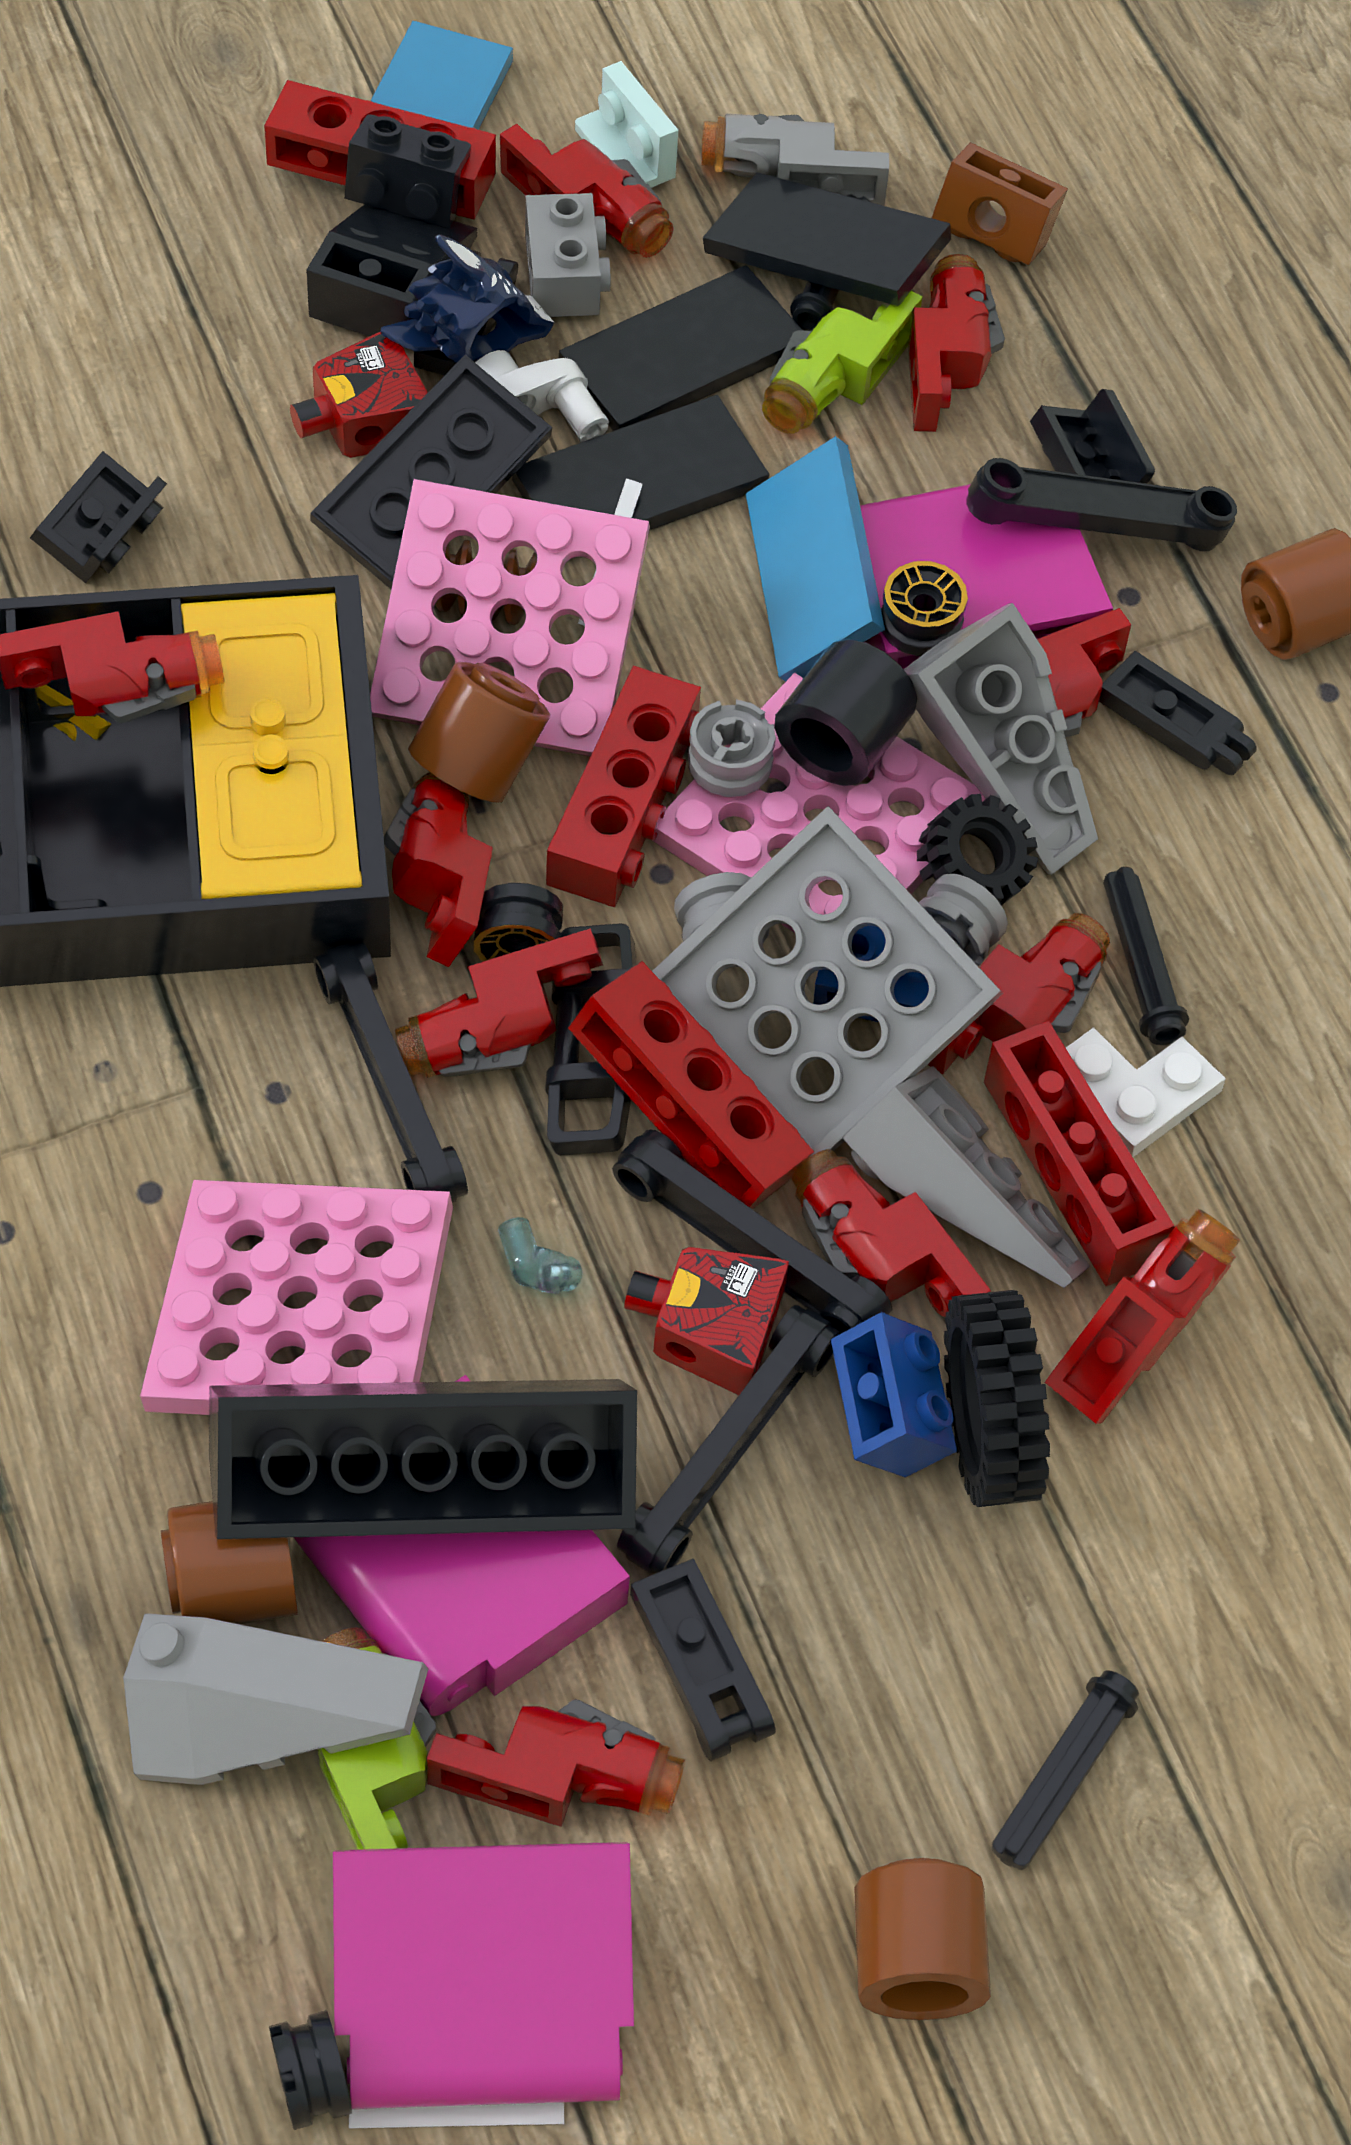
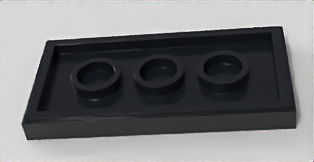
[703,172,951,306]
[559,265,802,431]
[310,355,553,589]
[512,394,770,558]

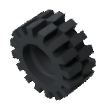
[917,794,1038,906]

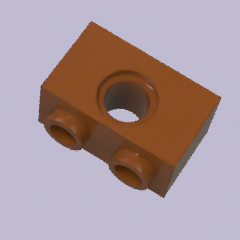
[931,142,1068,265]

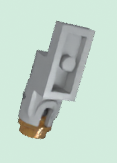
[701,114,889,206]

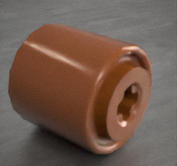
[1241,528,1351,660]
[408,662,550,803]
[161,1501,298,1624]
[854,1858,991,2020]

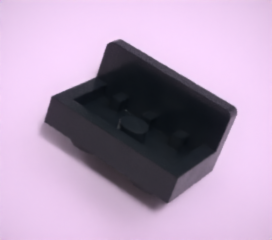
[344,115,471,229]
[1030,389,1155,484]
[30,451,167,583]

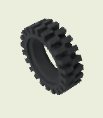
[944,1290,1050,1507]

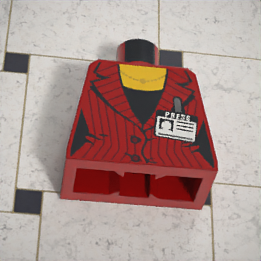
[290,331,428,458]
[624,1247,789,1395]

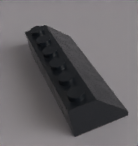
[209,1379,637,1539]

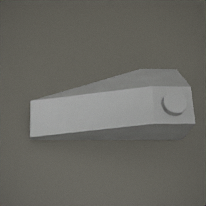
[904,603,1098,875]
[843,1066,1090,1288]
[123,1614,428,1785]

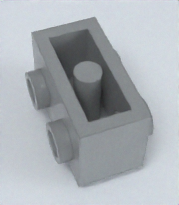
[525,193,611,317]

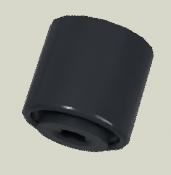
[774,639,917,786]

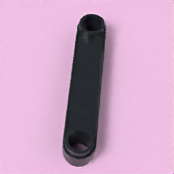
[966,458,1237,551]
[313,942,468,1203]
[612,1129,892,1333]
[617,1305,842,1573]

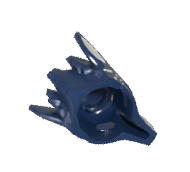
[380,234,555,363]

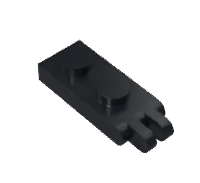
[1099,651,1257,775]

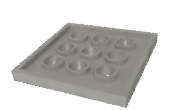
[652,806,1003,1168]

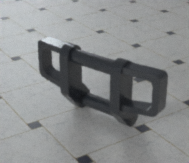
[545,923,636,1155]

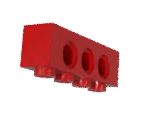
[264,80,496,220]
[546,665,701,908]
[568,961,814,1209]
[984,1020,1175,1287]

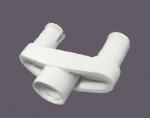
[475,350,609,442]

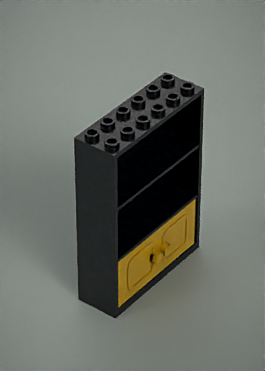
[0,575,391,987]

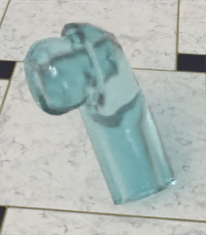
[498,1217,583,1294]

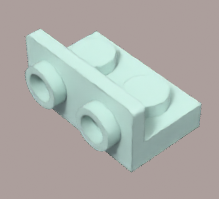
[575,61,678,188]

